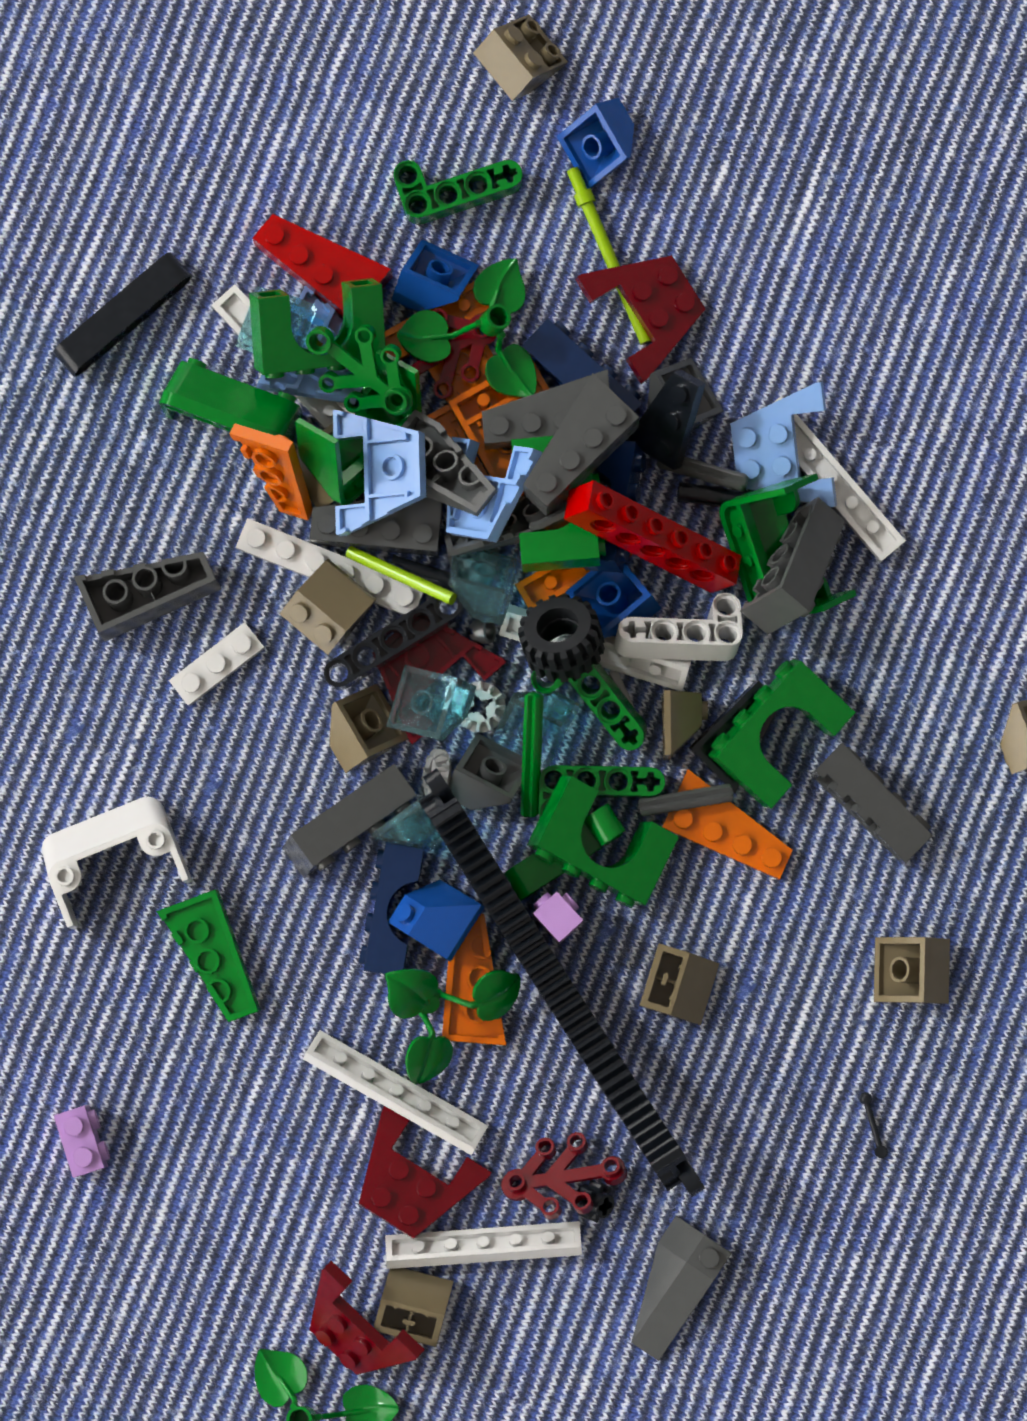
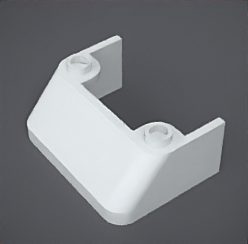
[42,797,193,930]

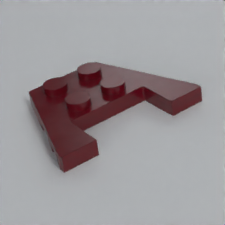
[575,255,705,384]
[372,616,506,745]
[358,1106,492,1239]
[309,1261,425,1375]

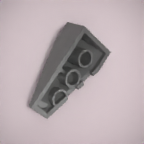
[401,410,497,516]
[444,495,570,556]
[631,1216,732,1361]

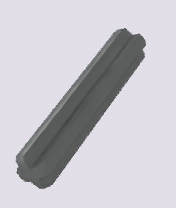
[656,456,749,492]
[638,784,734,817]

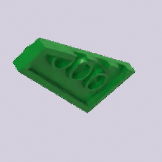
[156,889,261,1022]

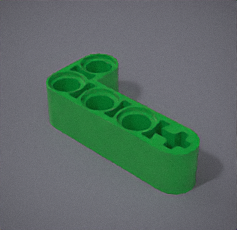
[393,160,523,225]
[531,663,647,750]
[539,765,665,818]
[503,803,626,901]

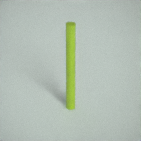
[346,546,457,605]

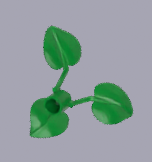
[397,258,537,398]
[385,969,521,1084]
[255,1349,399,1421]

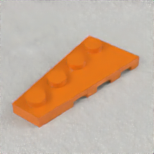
[229,423,313,521]
[662,769,793,880]
[442,913,506,1046]

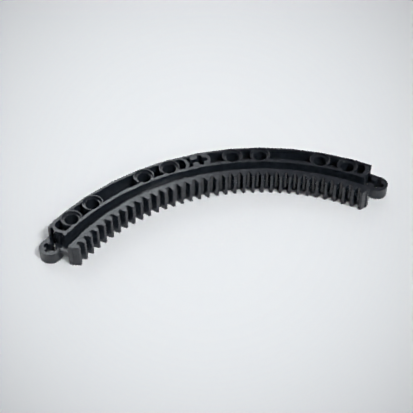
[418,768,705,1197]

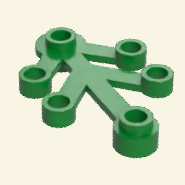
[306,324,413,416]

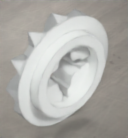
[454,681,506,733]

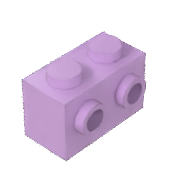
[533,892,583,944]
[53,1105,110,1178]

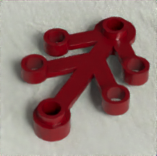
[410,308,497,400]
[501,1132,627,1220]

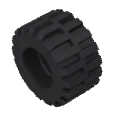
[518,594,605,682]

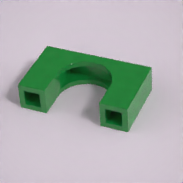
[249,278,385,379]
[511,436,606,573]
[708,660,856,809]
[527,776,679,908]

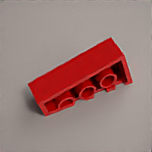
[252,214,393,317]

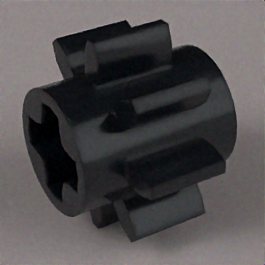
[577,1180,614,1223]

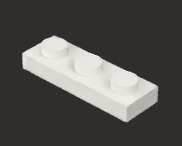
[169,622,265,707]

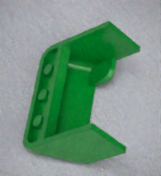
[295,349,422,505]
[159,358,303,441]
[719,473,857,614]

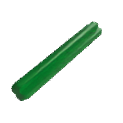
[520,692,544,817]

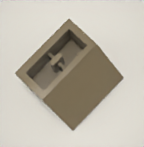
[473,14,568,101]
[639,943,720,1025]
[374,1268,454,1347]

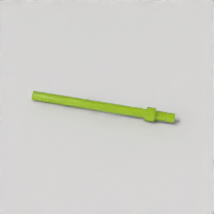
[567,167,651,345]

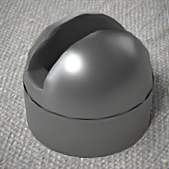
[469,618,496,644]

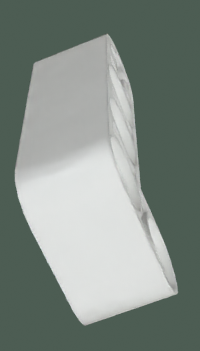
[614,593,743,661]

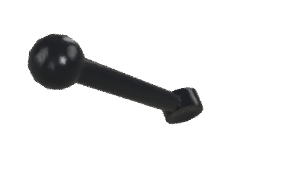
[859,1092,888,1158]

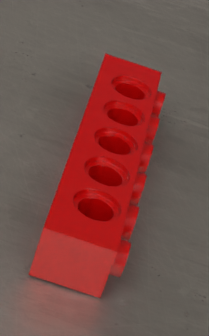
[564,480,741,593]

